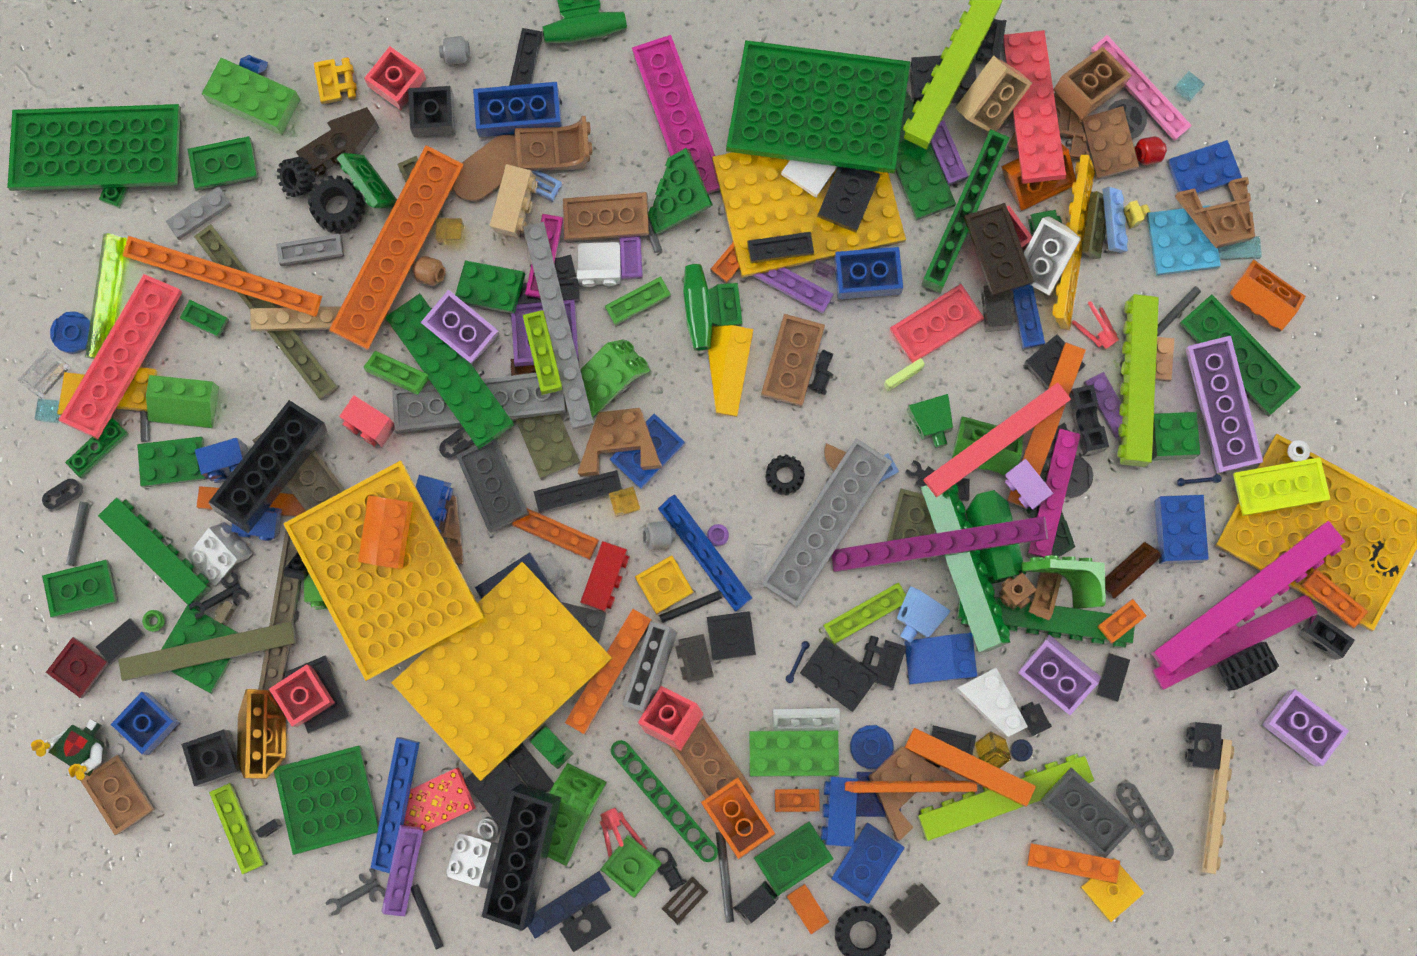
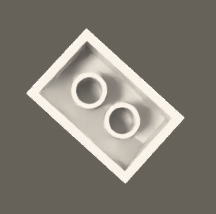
[1024,217,1081,295]

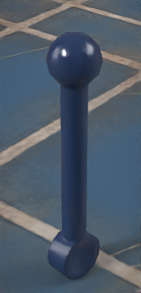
[1177,474,1222,486]
[786,641,810,683]

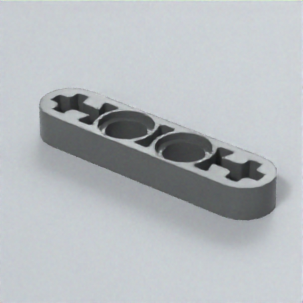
[1116,783,1174,861]

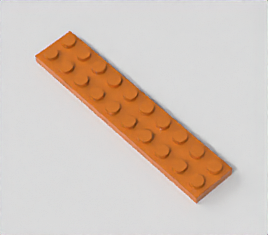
[329,145,464,350]

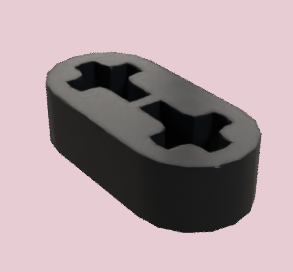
[439,427,474,460]
[42,479,83,511]

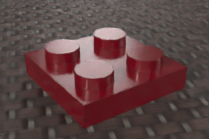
[45,637,109,698]

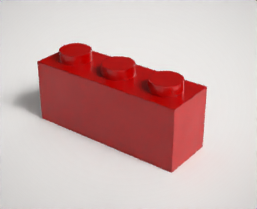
[580,541,630,613]

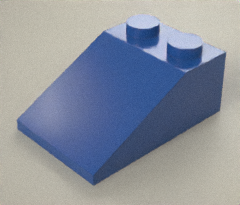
[904,633,977,685]

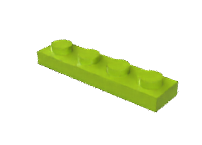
[523,310,563,395]
[823,582,906,644]
[209,783,265,874]

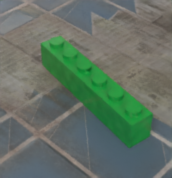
[98,497,212,606]

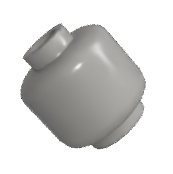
[439,36,470,65]
[643,521,676,550]

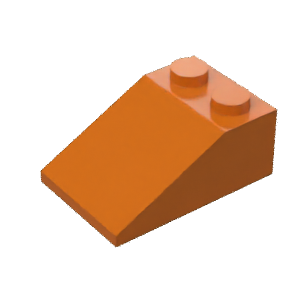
[701,777,775,860]

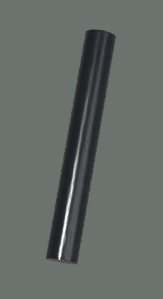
[659,590,722,623]
[411,884,444,950]

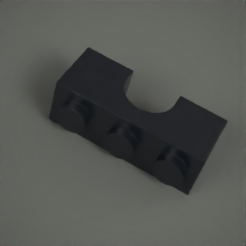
[1069,384,1109,456]

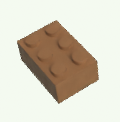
[1053,47,1132,119]

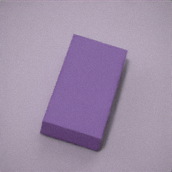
[619,236,643,280]

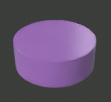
[707,524,729,547]

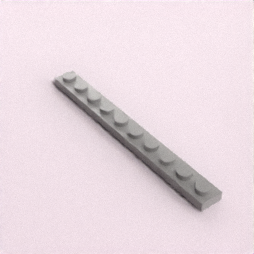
[523,222,594,430]

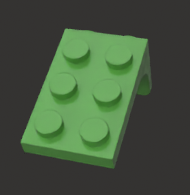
[580,339,650,419]
[1021,555,1106,609]

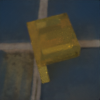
[436,218,464,245]
[609,486,640,517]
[975,731,1011,769]

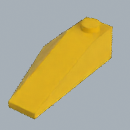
[708,325,753,417]

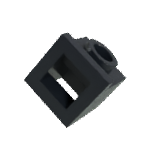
[1020,701,1052,737]

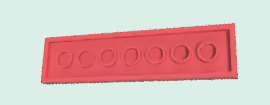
[1003,30,1066,183]
[59,274,182,439]

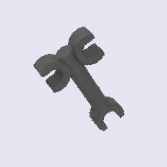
[326,868,386,916]

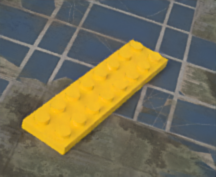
[1053,155,1095,330]

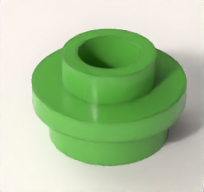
[142,610,165,632]

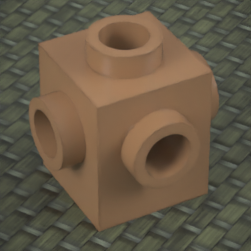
[999,573,1037,610]

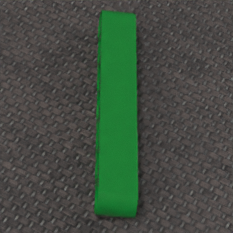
[611,740,718,862]

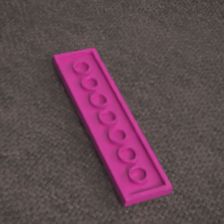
[632,35,720,194]

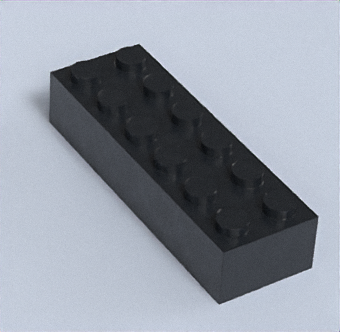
[209,400,328,534]
[481,784,562,931]

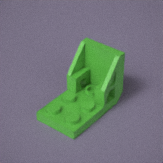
[548,763,607,866]

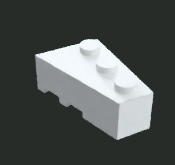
[954,668,1028,738]

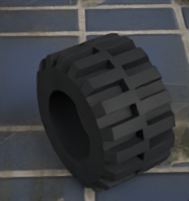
[308,175,365,234]
[1216,642,1279,690]
[834,906,892,956]

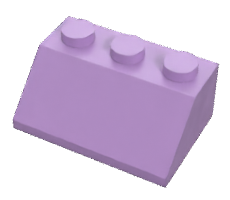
[421,290,499,364]

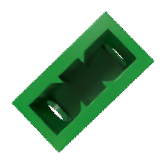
[907,394,953,448]
[529,724,574,769]

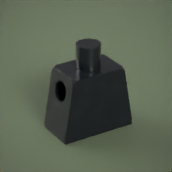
[733,881,779,925]

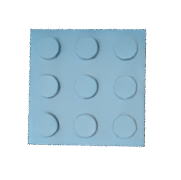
[1146,205,1221,276]

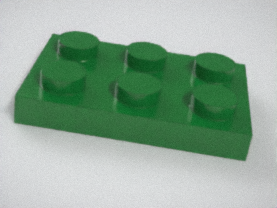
[187,136,258,191]
[337,153,397,209]
[455,260,526,314]
[137,436,207,487]
[42,560,117,618]
[754,821,833,896]

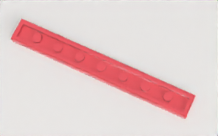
[923,383,1071,498]

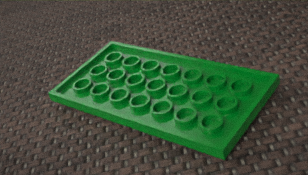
[7,104,181,191]

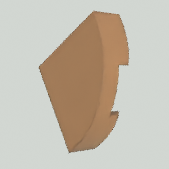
[824,443,846,471]

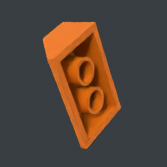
[1001,143,1077,211]
[1230,259,1306,330]
[358,495,413,569]

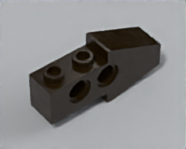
[296,107,379,178]

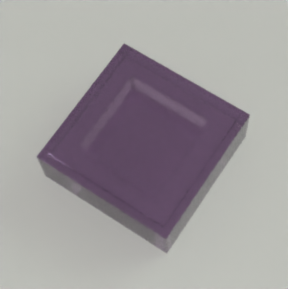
[812,259,836,280]

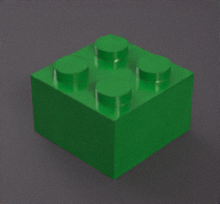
[1152,412,1200,461]

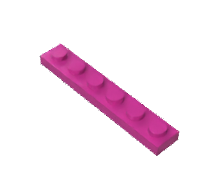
[1027,429,1081,558]

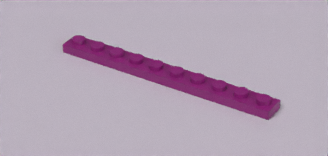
[832,516,1048,572]

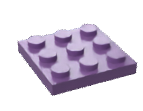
[511,299,579,366]

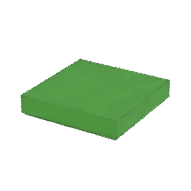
[600,835,662,898]

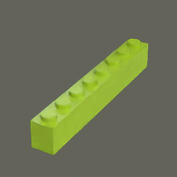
[903,0,1003,149]
[1117,294,1159,467]
[916,753,1095,841]

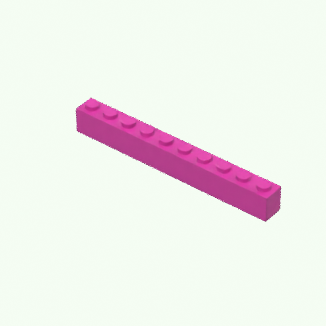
[1151,521,1346,675]

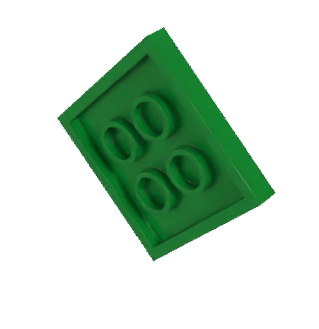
[161,605,238,694]

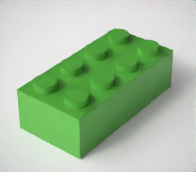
[202,58,301,135]
[749,731,839,777]

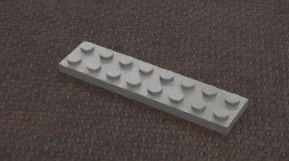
[392,373,566,433]
[761,438,893,607]

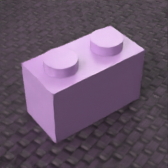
[1005,459,1054,510]

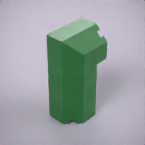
[965,490,1026,584]

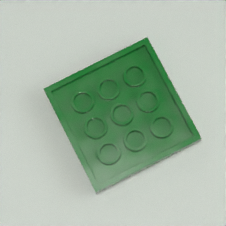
[274,745,379,855]

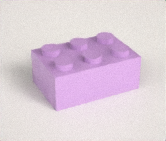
[1018,635,1101,715]
[1262,689,1349,767]

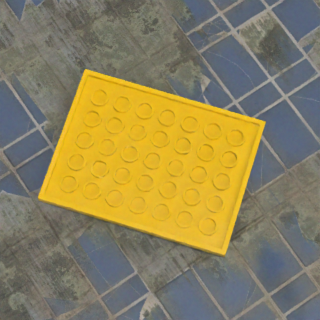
[712,152,906,278]
[1215,433,1417,631]
[283,461,485,681]
[391,562,612,781]

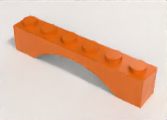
[565,609,652,735]

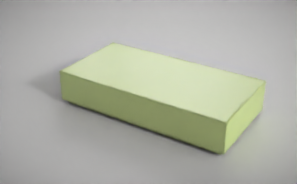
[884,358,925,391]

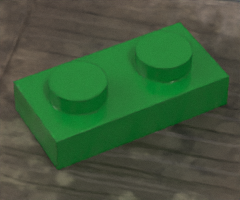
[180,300,229,338]

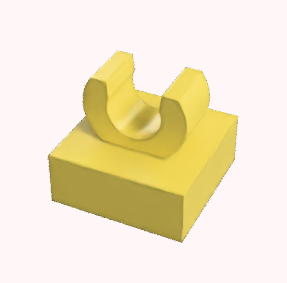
[1124,200,1150,229]

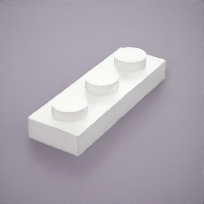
[773,708,840,731]

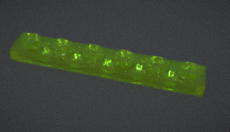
[85,233,127,359]

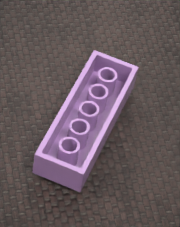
[1185,336,1263,473]

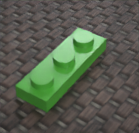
[605,276,671,326]
[364,351,429,395]

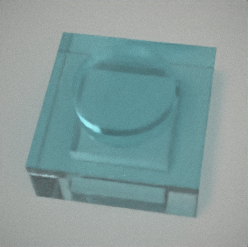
[1174,71,1205,101]
[34,398,59,423]

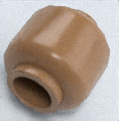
[412,256,446,286]

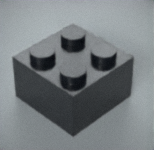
[408,86,455,137]
[181,729,242,787]

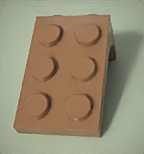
[514,116,592,171]

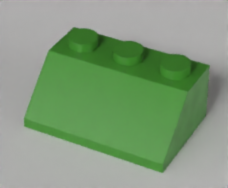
[146,375,219,428]
[952,416,1024,475]

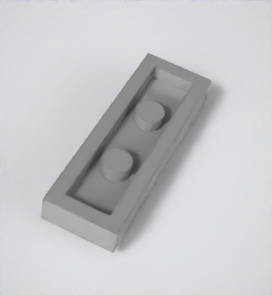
[166,186,232,240]
[276,234,343,266]

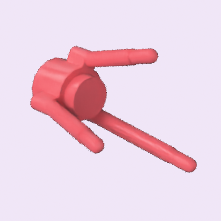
[1072,301,1120,350]
[600,808,647,858]

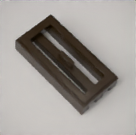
[662,876,708,925]

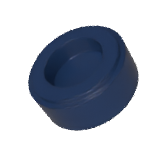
[1010,739,1033,762]

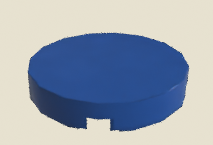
[50,311,94,354]
[850,725,894,769]

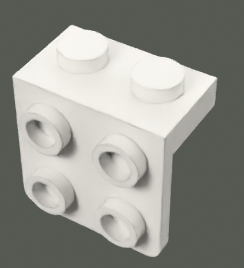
[577,242,621,287]
[188,522,253,586]
[446,833,498,888]

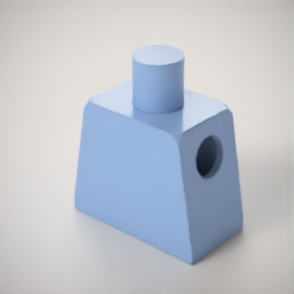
[897,586,950,643]

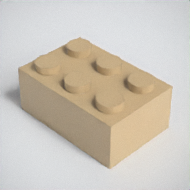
[955,56,1032,132]
[490,164,538,238]

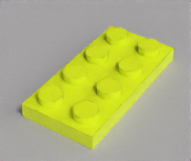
[1233,457,1330,516]

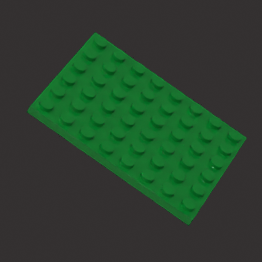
[726,40,911,174]

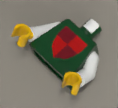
[31,719,105,780]

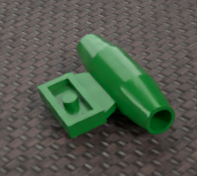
[542,0,627,43]
[683,264,742,351]

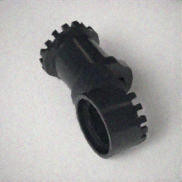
[808,350,834,395]
[652,847,687,892]

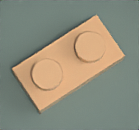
[1155,337,1174,382]

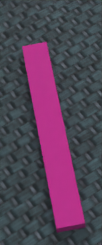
[1152,595,1318,690]

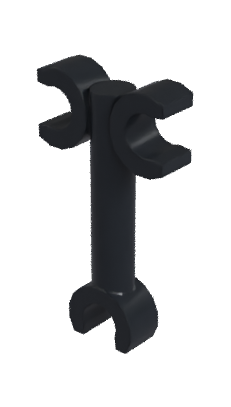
[189,572,249,620]

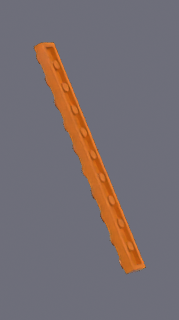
[122,236,322,316]

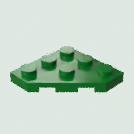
[648,148,713,234]

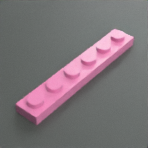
[1090,35,1192,141]

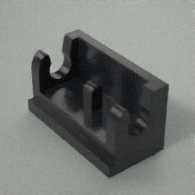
[975,19,1007,65]

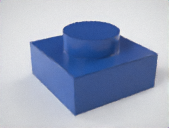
[239,55,268,74]

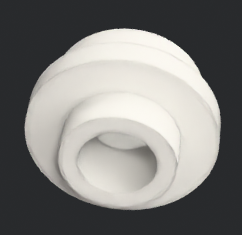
[1287,440,1310,462]
[478,817,500,839]

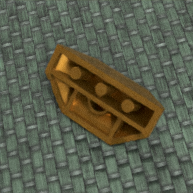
[237,689,286,779]

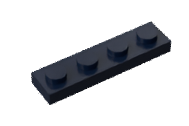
[528,871,611,939]

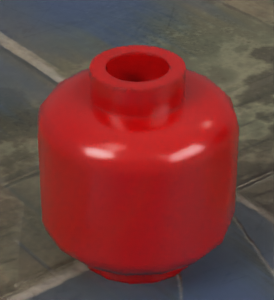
[1134,136,1167,166]

